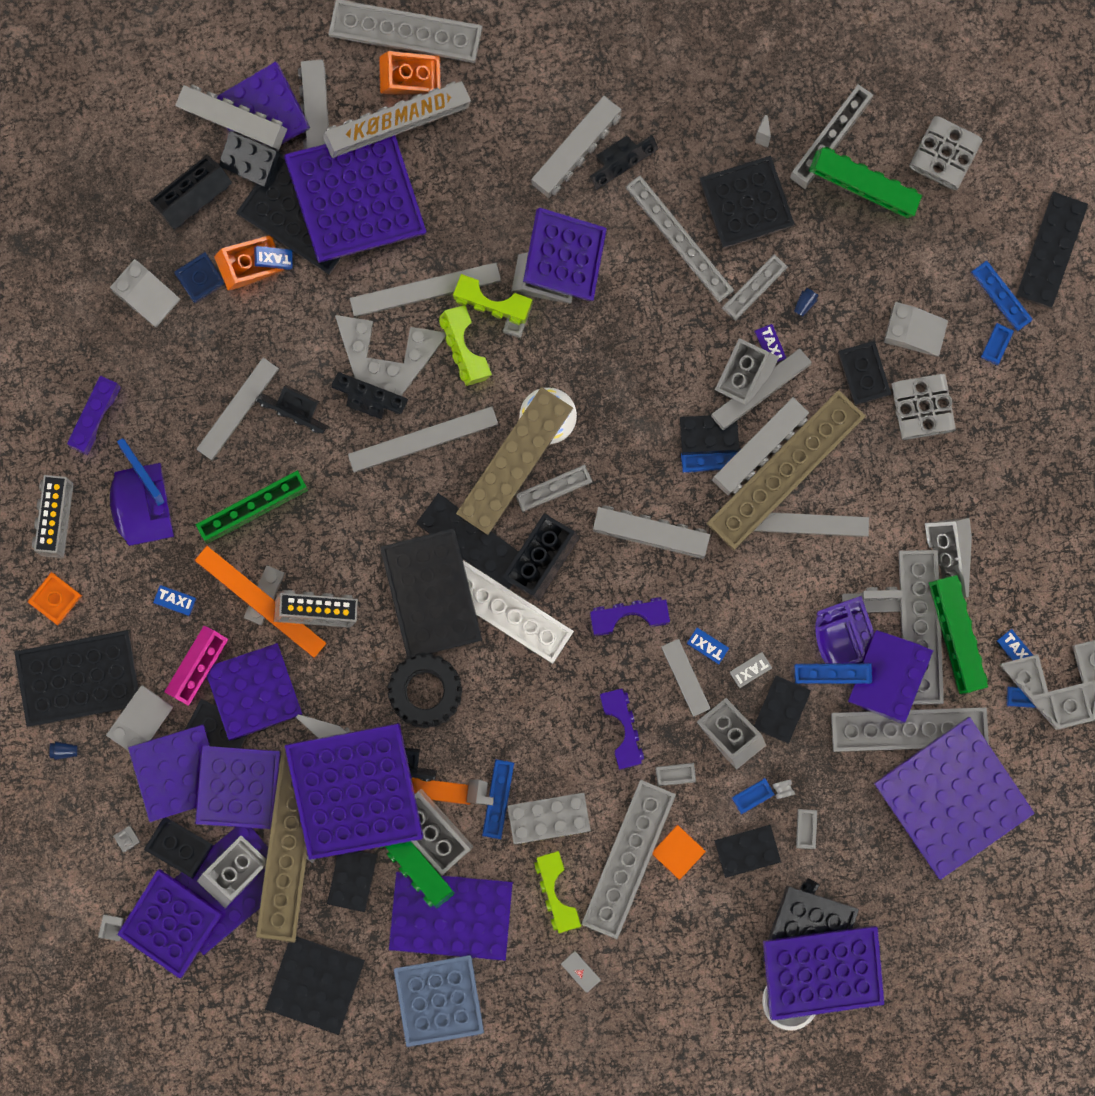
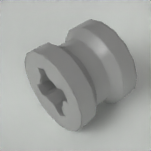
[773,779,795,799]

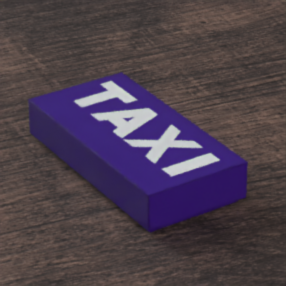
[754,324,786,363]

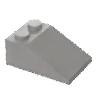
[512,252,572,304]
[110,259,181,328]
[883,302,948,357]
[715,338,779,405]
[106,685,174,750]
[697,698,766,770]
[296,714,352,738]
[197,836,267,908]

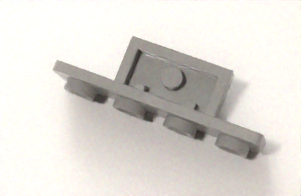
[842,587,903,613]

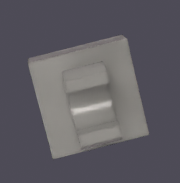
[113,825,140,853]

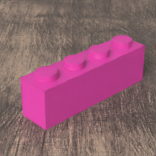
[164,626,228,706]

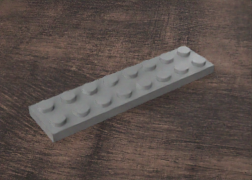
[329,0,482,63]
[898,550,944,705]
[831,707,989,752]
[581,780,676,939]

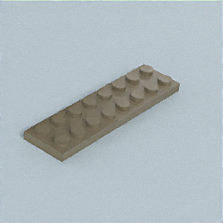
[456,387,573,535]

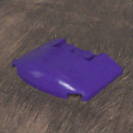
[110,463,174,546]
[815,596,874,663]

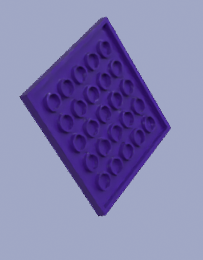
[284,135,427,263]
[874,717,1035,880]
[285,723,424,860]

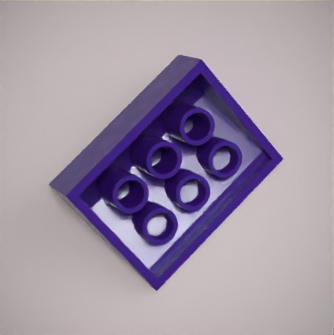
[848,630,934,724]

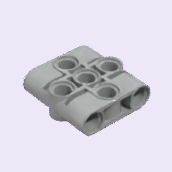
[909,116,983,190]
[891,374,956,440]

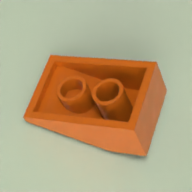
[379,51,441,95]
[214,236,285,291]

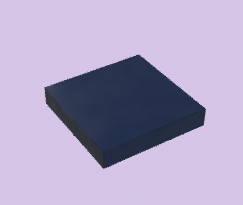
[174,252,225,304]

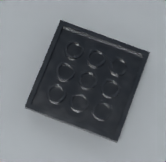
[699,155,795,249]
[761,886,859,962]
[265,936,365,1035]

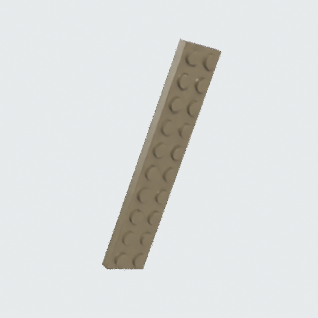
[706,390,866,550]
[256,744,307,943]

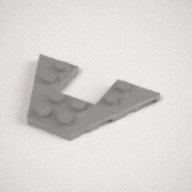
[335,315,446,396]
[1000,640,1095,730]

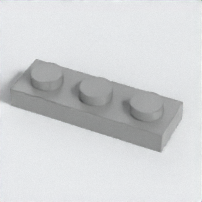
[244,566,285,626]

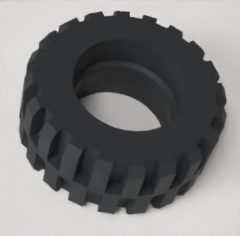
[388,653,462,729]

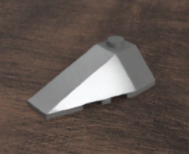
[925,518,972,598]

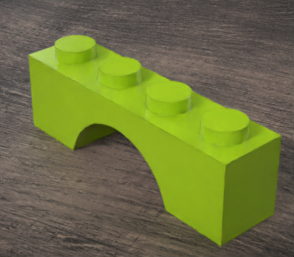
[453,274,533,325]
[439,305,492,386]
[534,851,581,933]

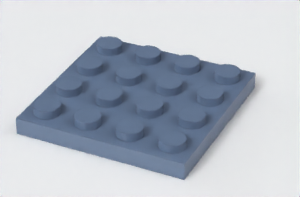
[394,955,484,1047]

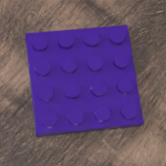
[217,61,310,149]
[523,208,607,301]
[207,643,303,741]
[128,724,209,822]
[195,746,280,829]
[117,869,223,979]

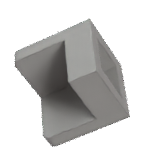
[466,779,494,805]
[98,914,125,941]

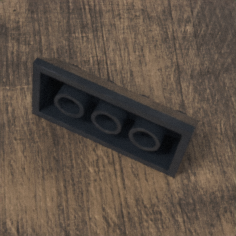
[149,154,232,229]
[502,513,580,602]

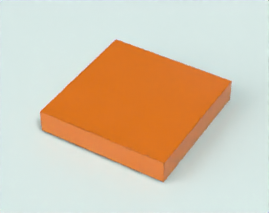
[28,572,82,626]
[652,825,706,880]

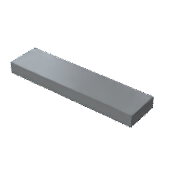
[722,254,788,321]
[515,464,592,513]
[661,639,711,717]

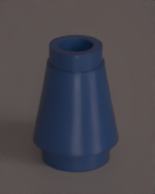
[794,288,819,317]
[50,741,77,760]

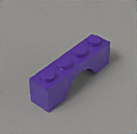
[67,376,121,456]
[590,597,670,636]
[600,689,644,770]

